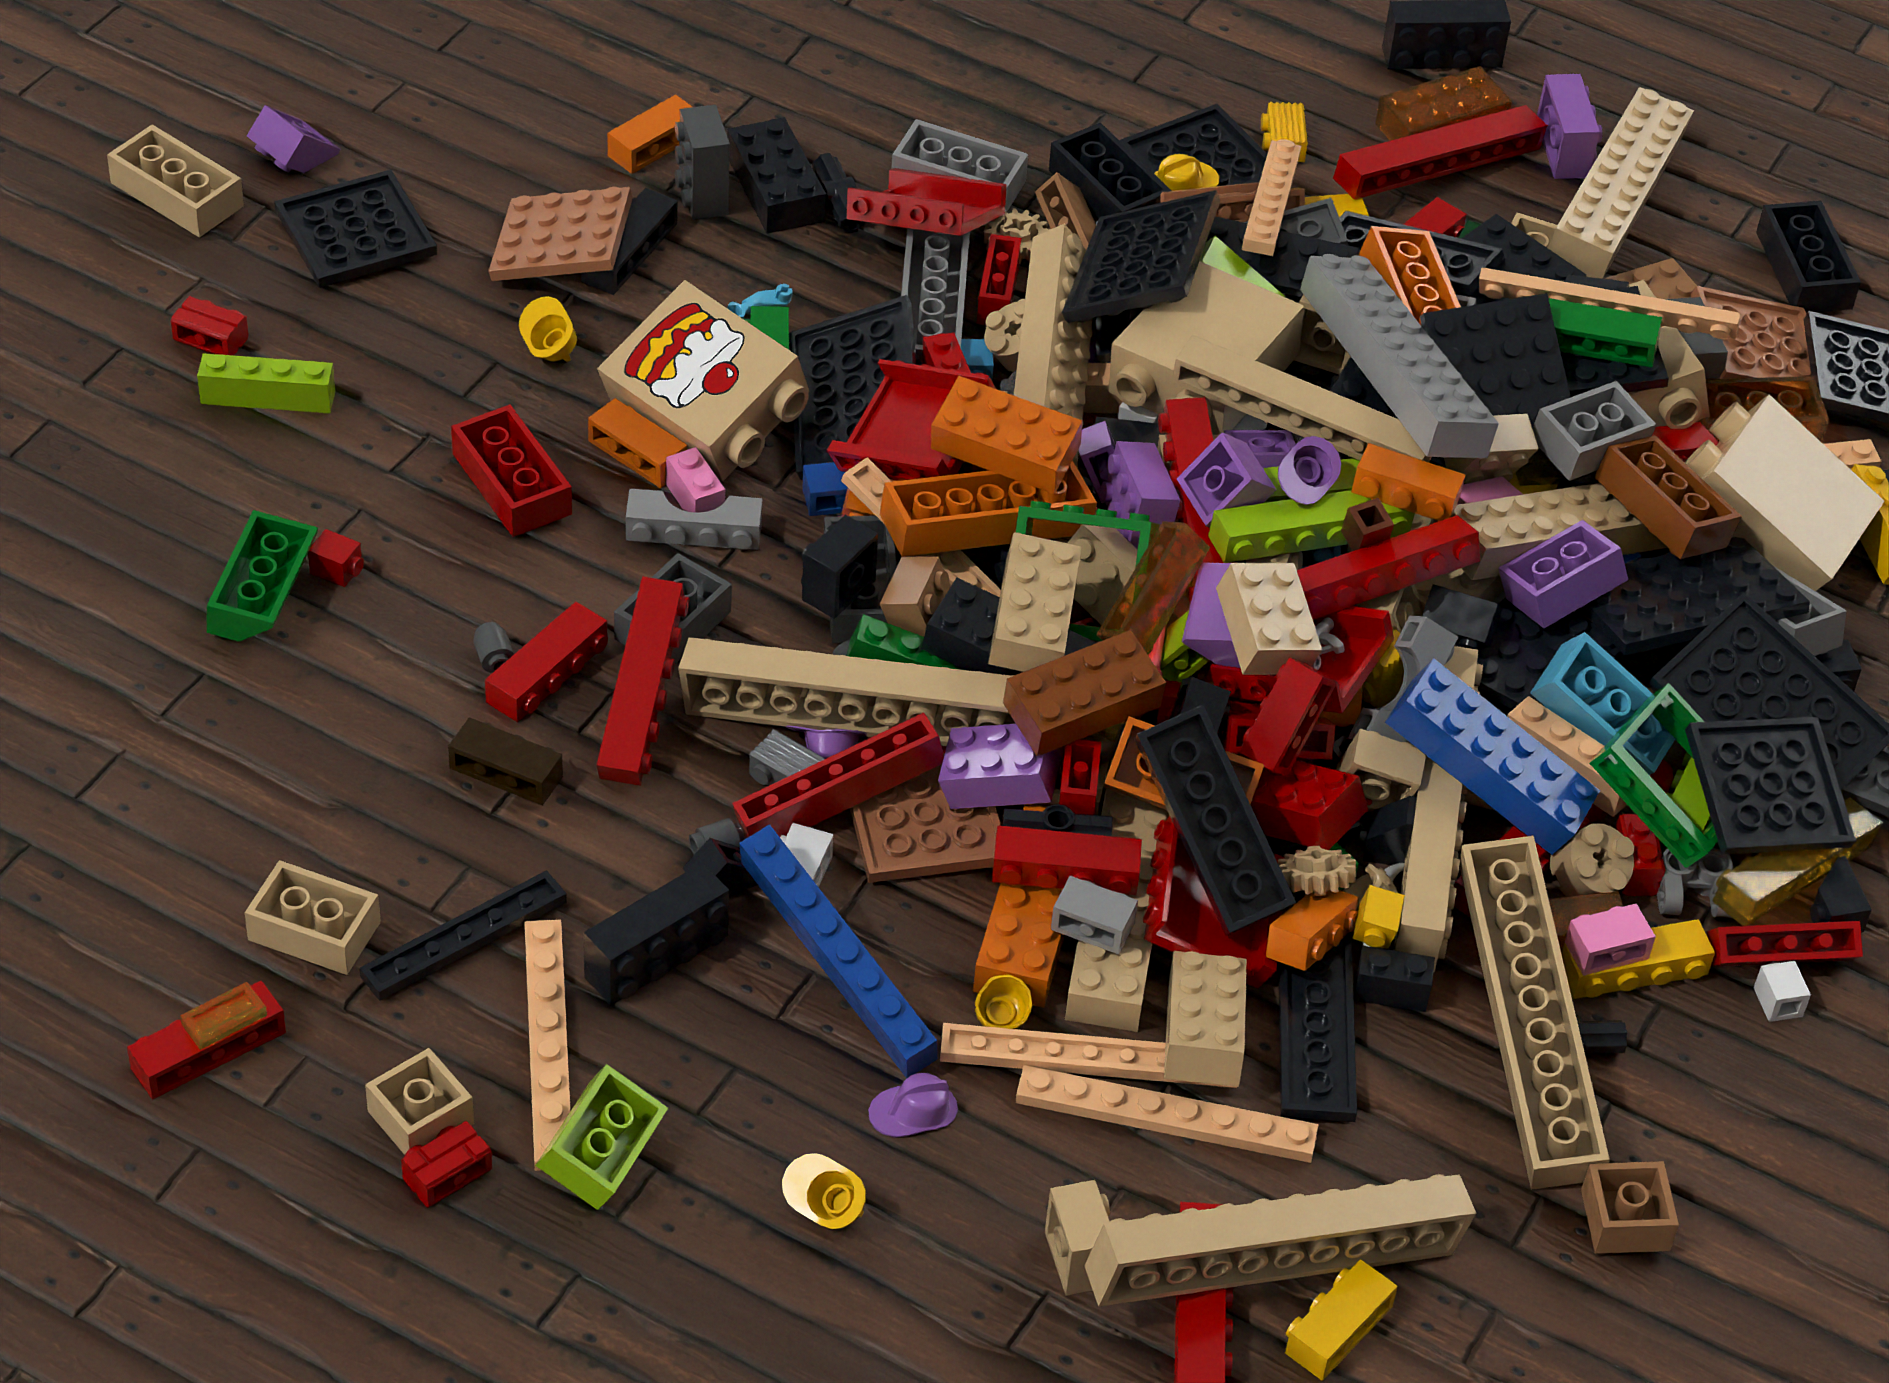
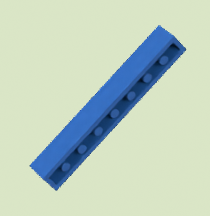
[739,824,938,1078]

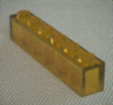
[1712,798,1883,926]

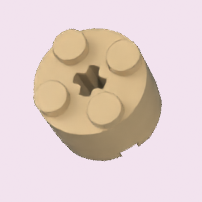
[984,299,1025,373]
[1550,824,1634,903]

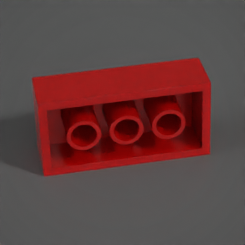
[451,404,572,537]
[1239,754,1368,850]

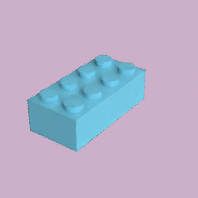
[1530,632,1675,775]

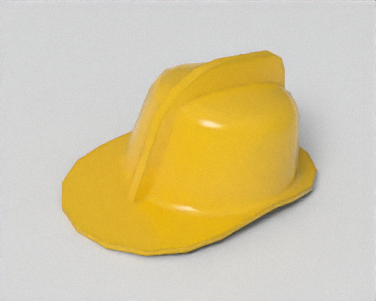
[1154,154,1219,191]
[519,296,577,362]
[782,1153,866,1229]

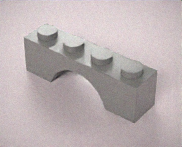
[626,489,762,550]
[1347,615,1458,743]

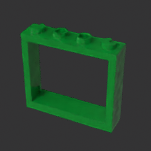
[1016,501,1160,647]
[1589,683,1718,868]

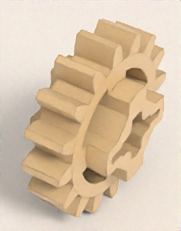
[983,208,1050,264]
[1278,846,1356,896]

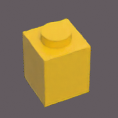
[1353,885,1405,949]

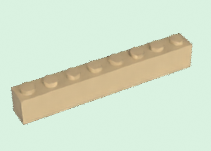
[1171,335,1432,462]

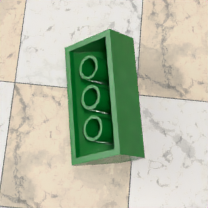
[207,510,318,642]

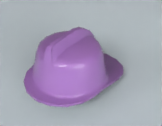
[1278,436,1341,505]
[786,725,867,758]
[868,1073,958,1137]

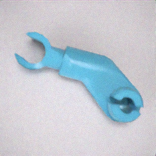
[727,284,793,319]

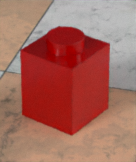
[308,529,364,587]

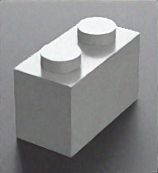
[1051,876,1138,954]

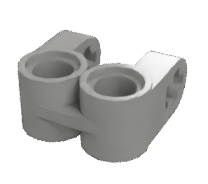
[1657,848,1737,918]

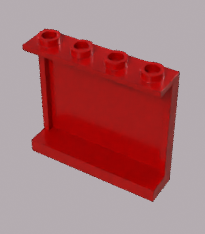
[847,168,1007,236]
[827,359,996,481]
[1210,606,1394,714]
[1143,816,1285,989]

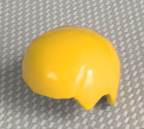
[975,974,1033,1029]

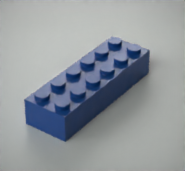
[1385,658,1600,855]

